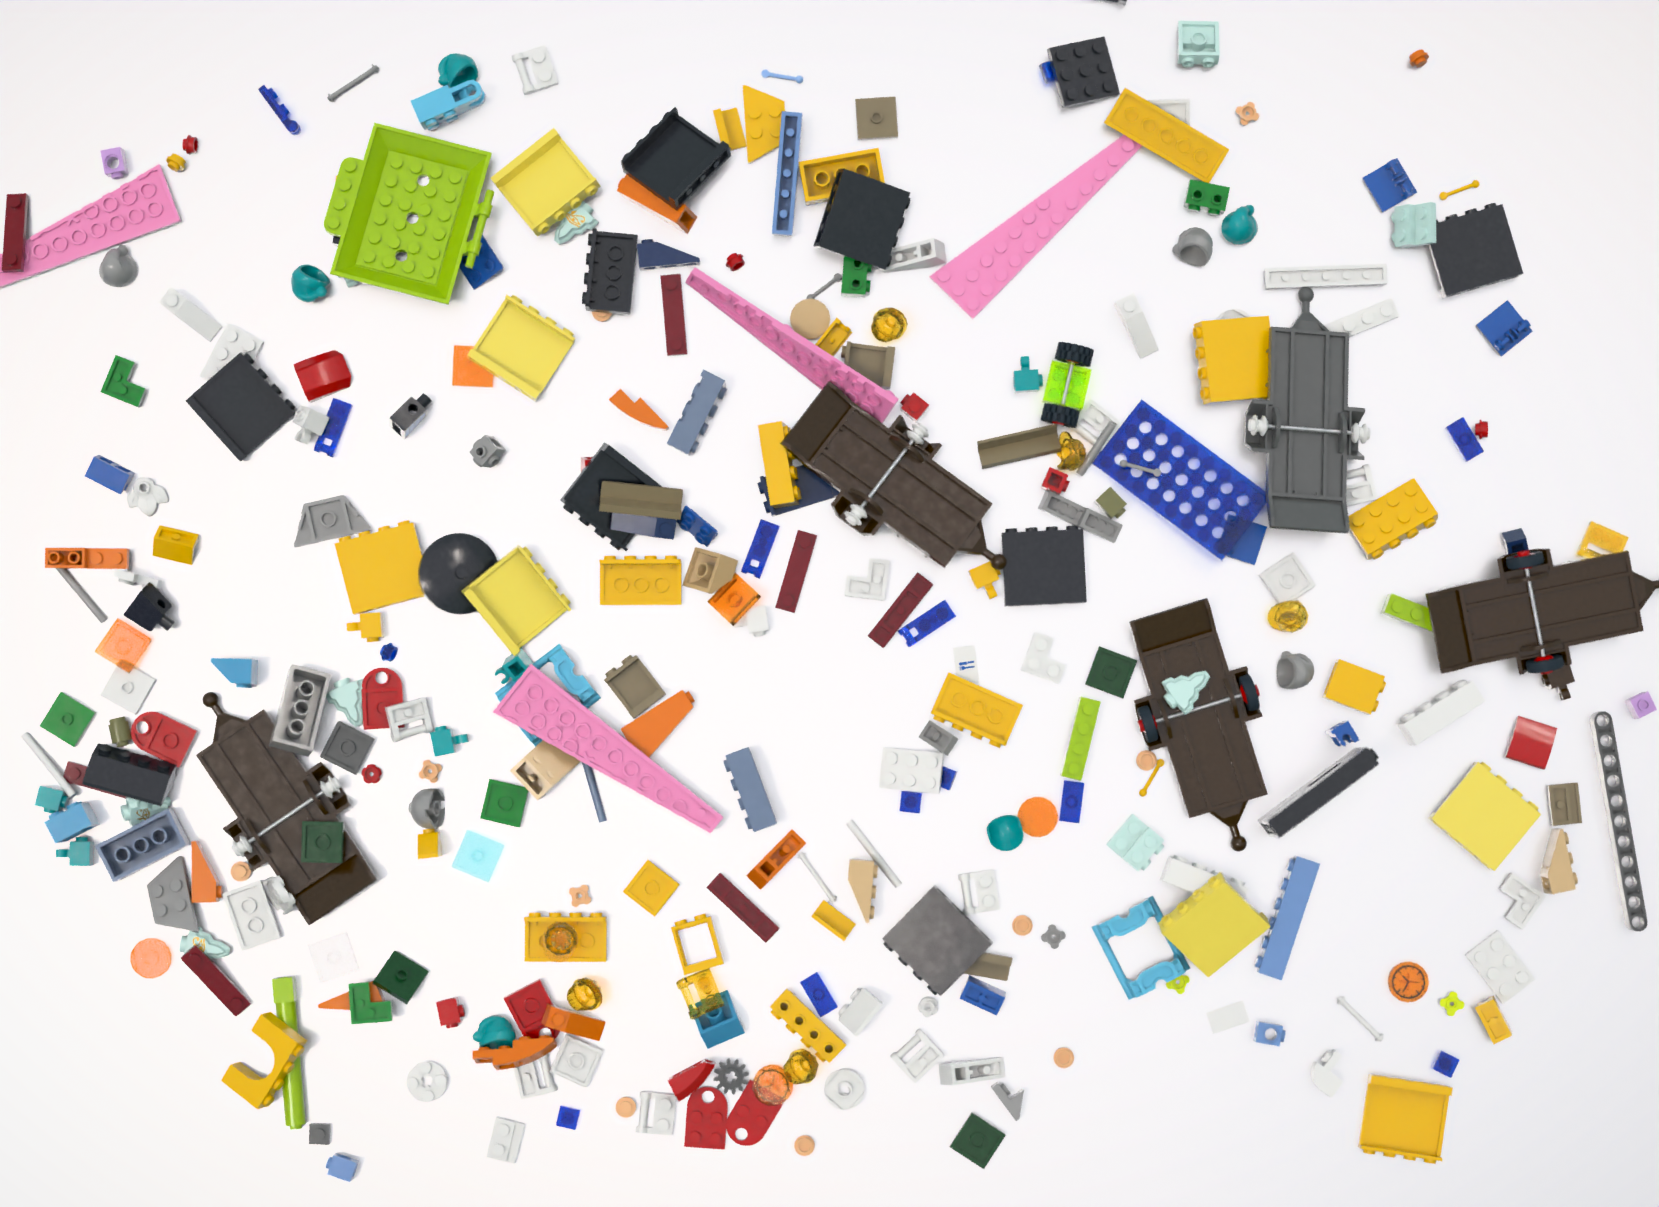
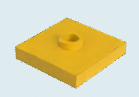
[623,860,680,917]

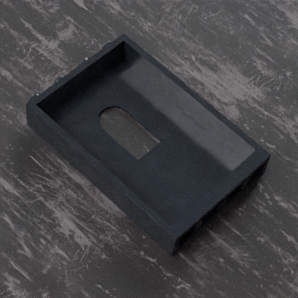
[1258,747,1379,838]

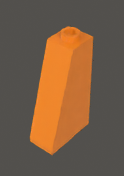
[617,174,697,234]
[621,689,695,758]

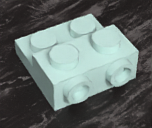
[1177,21,1220,68]
[1391,202,1436,248]
[1106,814,1164,871]

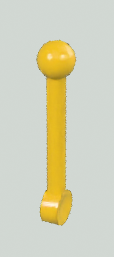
[1439,180,1480,200]
[1139,759,1164,797]

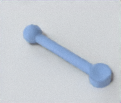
[761,70,803,83]

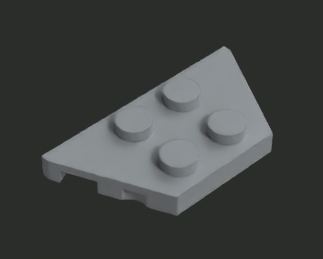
[293,495,371,548]
[146,856,199,932]

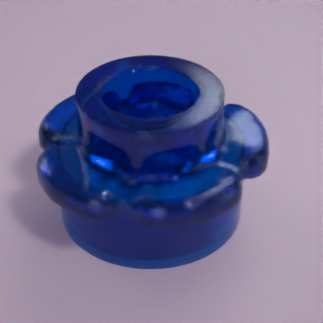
[380,642,398,662]

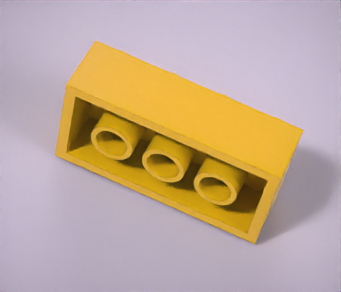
[798,148,885,205]
[758,421,802,508]

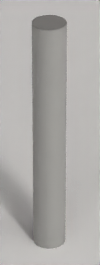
[1076,421,1116,476]

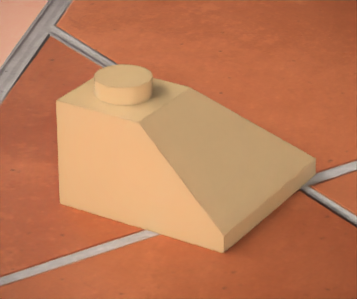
[683,547,738,594]

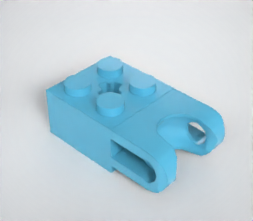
[410,80,485,131]

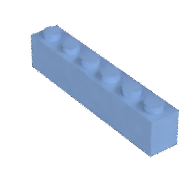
[772,111,803,236]
[1254,855,1320,981]

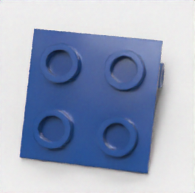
[1362,158,1417,213]
[459,235,504,290]
[1476,300,1533,357]
[677,505,718,547]
[1216,514,1267,565]

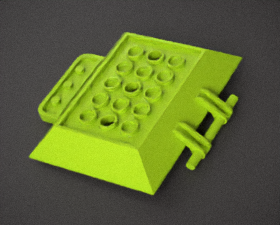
[324,122,494,305]

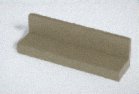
[977,424,1061,469]
[599,481,683,520]
[963,952,1012,981]

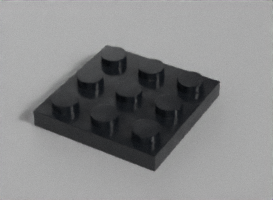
[1047,36,1120,108]

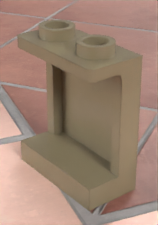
[841,341,895,389]
[604,655,666,719]

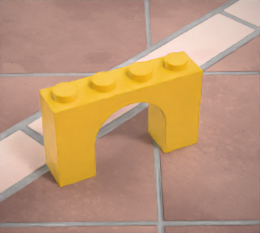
[221,1012,307,1110]

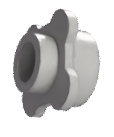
[1041,924,1066,949]

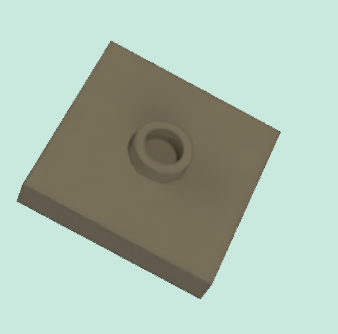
[855,96,898,140]

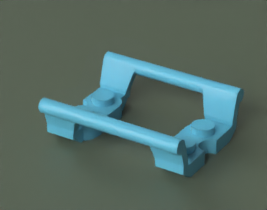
[495,644,601,747]
[1091,896,1190,1000]

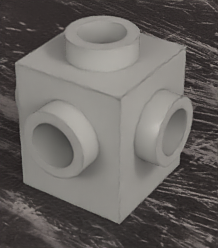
[469,435,506,468]

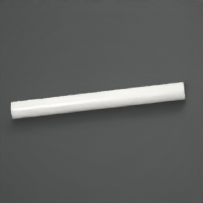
[21,732,77,799]
[846,819,902,888]

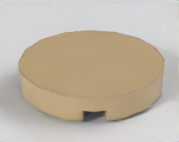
[790,298,830,339]

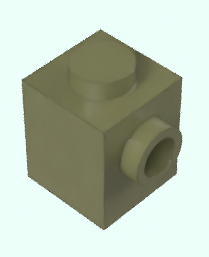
[1094,487,1127,519]

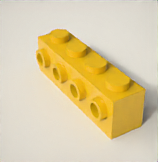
[770,988,846,1063]

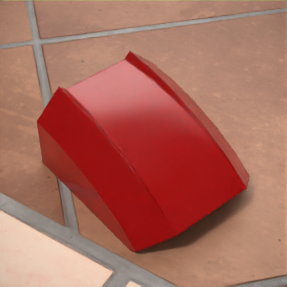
[293,350,352,403]
[667,1058,716,1102]

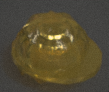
[871,307,908,343]
[1057,431,1086,471]
[1267,600,1308,633]
[543,922,579,963]
[567,978,603,1011]
[783,1049,819,1085]

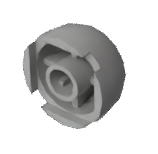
[408,788,445,829]

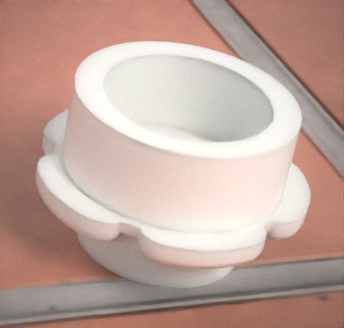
[918,997,938,1017]

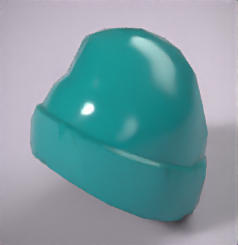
[438,53,478,88]
[1221,205,1258,245]
[291,264,330,303]
[472,1016,515,1049]

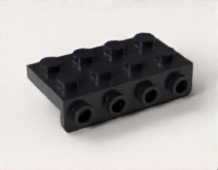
[582,228,638,315]

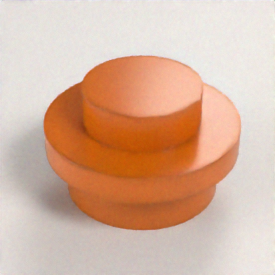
[1409,49,1429,68]

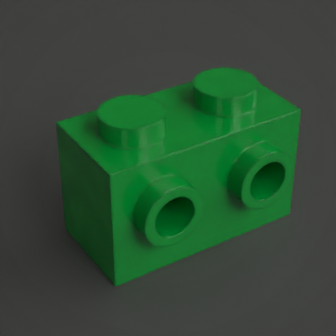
[1184,179,1230,216]
[841,256,872,297]

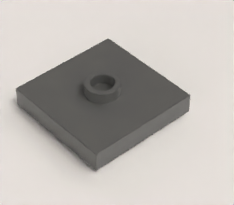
[320,721,375,775]

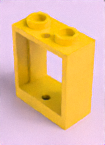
[671,913,724,975]

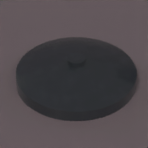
[418,533,497,615]

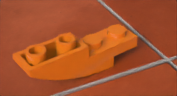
[45,548,129,570]
[472,1035,557,1071]

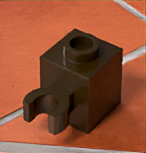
[1541,665,1575,700]

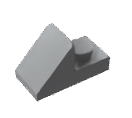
[919,720,958,756]
[991,1082,1024,1121]

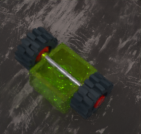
[1041,342,1094,428]

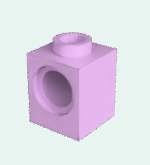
[100,147,129,179]
[1625,691,1657,719]

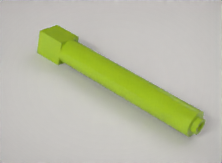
[272,976,306,1130]

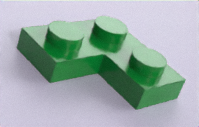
[100,355,147,408]
[348,982,393,1025]

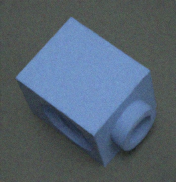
[1253,1020,1285,1046]
[325,1153,359,1182]

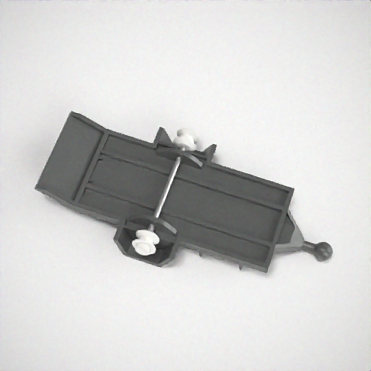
[1245,287,1371,534]

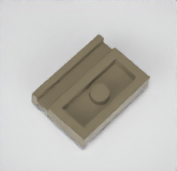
[1547,782,1582,826]

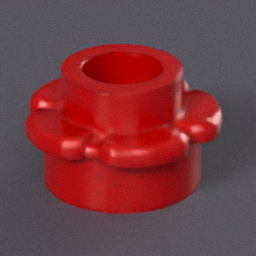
[182,135,198,155]
[725,253,745,271]
[1475,419,1488,439]
[361,764,382,784]

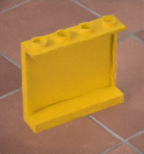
[1193,316,1270,405]
[334,520,425,615]
[1358,1074,1453,1164]

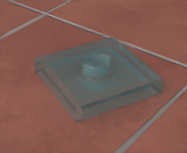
[451,829,505,883]

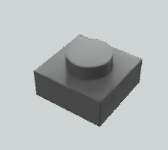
[309,1123,331,1145]

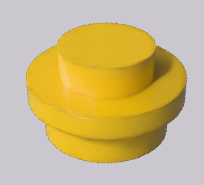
[166,153,186,172]

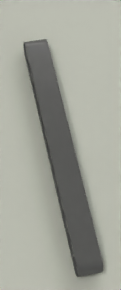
[1590,711,1648,932]

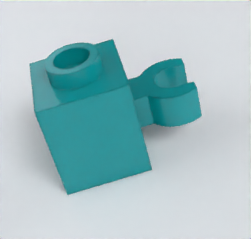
[1013,356,1043,393]
[494,647,534,684]
[430,726,469,757]
[56,837,94,866]

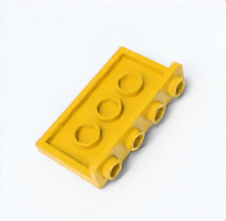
[1348,478,1438,560]
[599,556,682,605]
[931,672,1023,748]
[524,912,607,962]

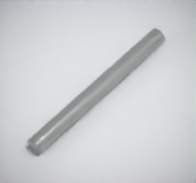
[55,568,107,624]

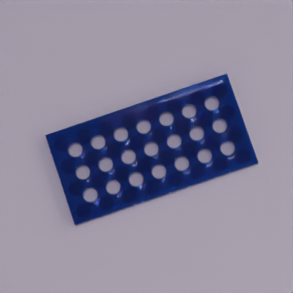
[1092,399,1266,561]

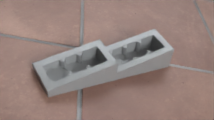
[1037,490,1123,543]

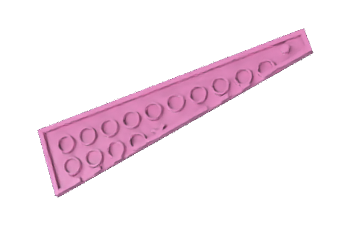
[929,135,1142,319]
[0,164,181,288]
[685,268,899,424]
[493,664,723,833]

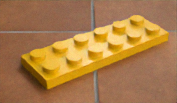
[1104,88,1229,183]

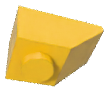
[417,829,443,859]

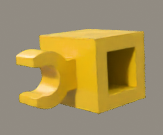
[968,561,1001,599]
[346,612,384,642]

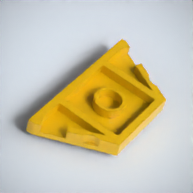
[743,85,785,164]

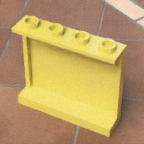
[491,128,601,237]
[467,294,575,402]
[461,545,571,656]
[1428,762,1541,871]
[1158,872,1271,978]

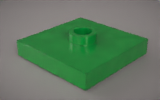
[39,691,96,747]
[480,779,529,828]

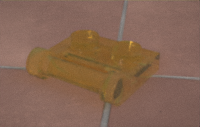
[1576,521,1629,558]
[676,968,725,1020]

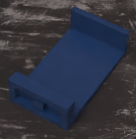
[757,465,840,517]

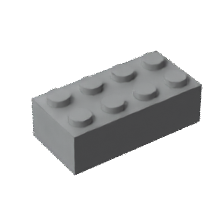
[269,664,331,757]

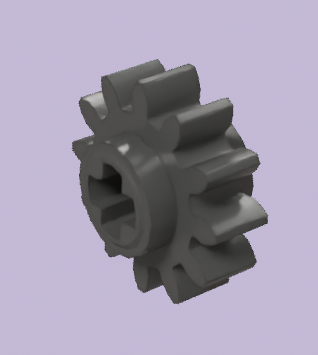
[713,1058,749,1095]

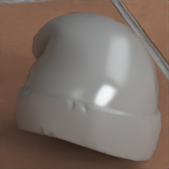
[1172,227,1213,266]
[99,245,137,287]
[1277,651,1314,689]

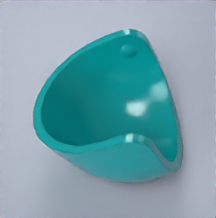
[987,815,1024,851]

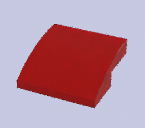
[1506,716,1557,770]

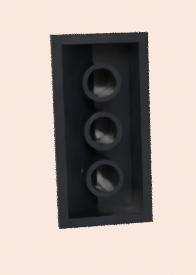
[82,743,177,806]

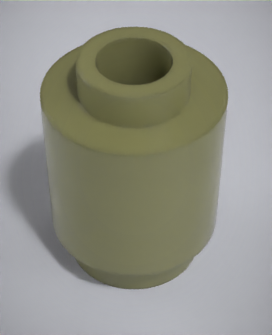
[108,716,132,747]

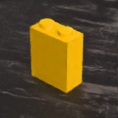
[1322,659,1386,715]

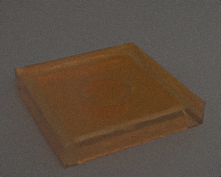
[452,345,494,388]
[707,573,761,626]
[95,618,152,674]

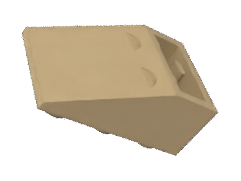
[510,740,581,801]
[1540,828,1578,894]
[848,858,878,923]

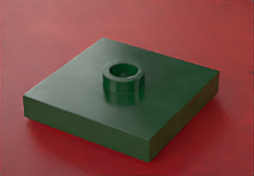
[1085,646,1137,699]
[301,821,344,863]
[372,950,429,1005]
[949,1112,1006,1169]

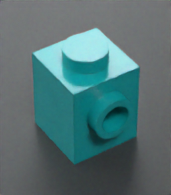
[34,785,69,814]

